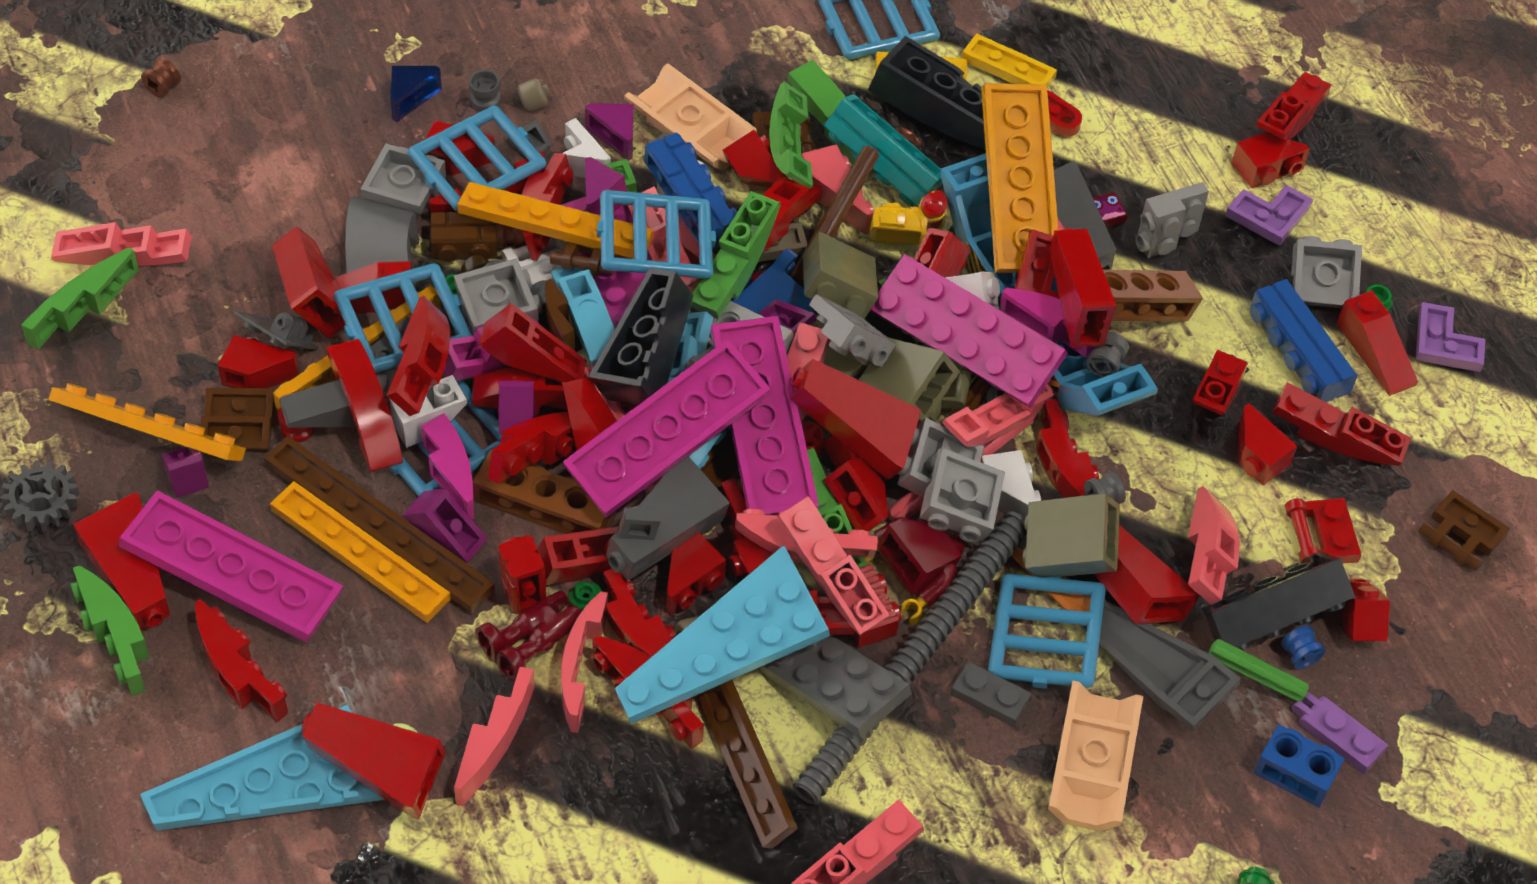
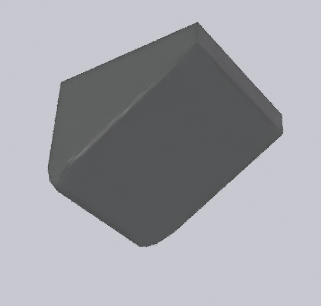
[506,119,553,159]

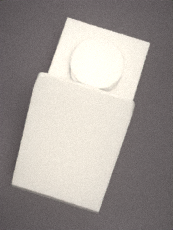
[564,118,611,178]

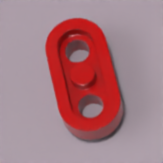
[1047,90,1082,136]

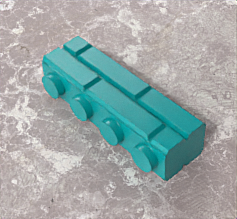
[824,94,942,207]

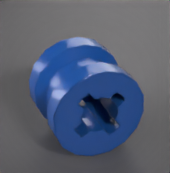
[1281,625,1326,669]

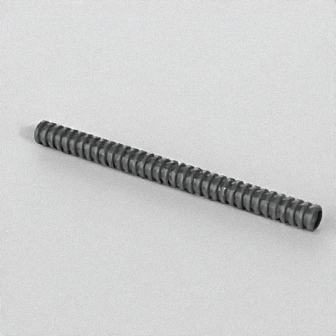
[792,511,1027,805]

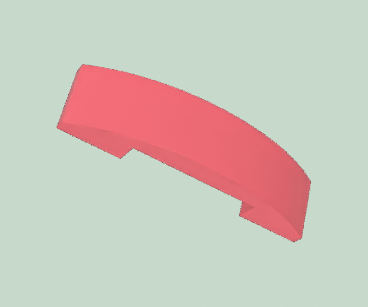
[942,384,1057,447]
[561,592,608,733]

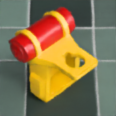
[870,190,949,246]

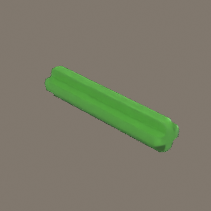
[1209,639,1309,701]

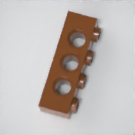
[1103,270,1203,321]
[473,451,616,534]

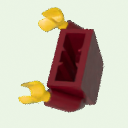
[864,517,964,625]

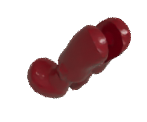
[475,591,582,680]

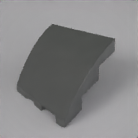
[345,197,419,273]

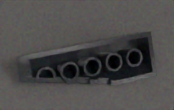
[868,36,986,150]

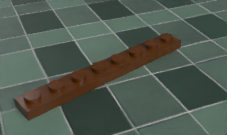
[264,436,495,614]

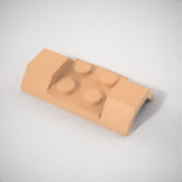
[624,63,757,170]
[1048,681,1144,831]

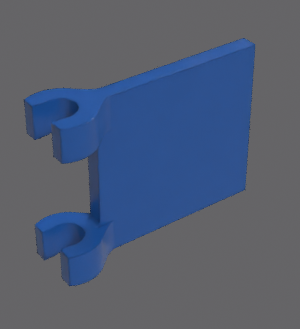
[732,248,817,314]

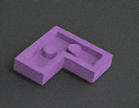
[1225,185,1313,246]
[1415,302,1485,372]

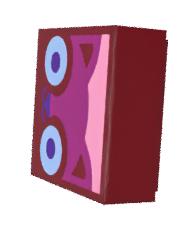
[1093,192,1128,227]

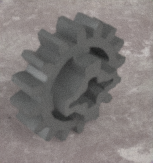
[0,461,80,532]

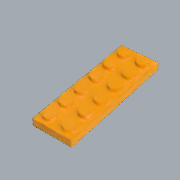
[981,83,1059,273]

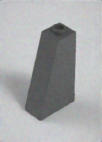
[1054,161,1116,270]
[606,456,730,581]

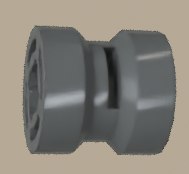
[469,69,501,112]
[1086,332,1129,378]

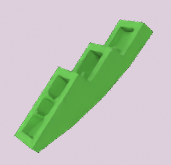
[788,60,855,164]
[21,247,139,350]

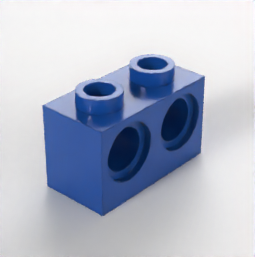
[1254,724,1345,808]

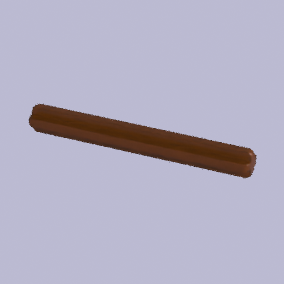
[791,145,879,286]

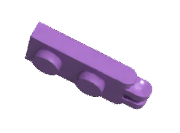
[1292,692,1388,774]

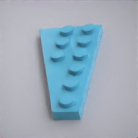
[615,545,830,724]
[140,705,385,831]

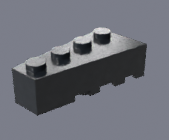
[588,268,694,406]
[1202,551,1355,650]

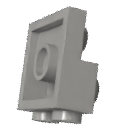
[360,143,446,215]
[1136,182,1209,258]
[1291,236,1362,309]
[454,258,543,333]
[809,294,896,367]
[897,418,984,497]
[919,448,1005,543]

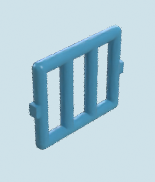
[818,0,940,60]
[408,105,546,212]
[597,190,716,279]
[334,263,472,373]
[388,380,502,497]
[988,574,1106,689]

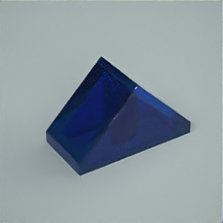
[390,66,442,123]

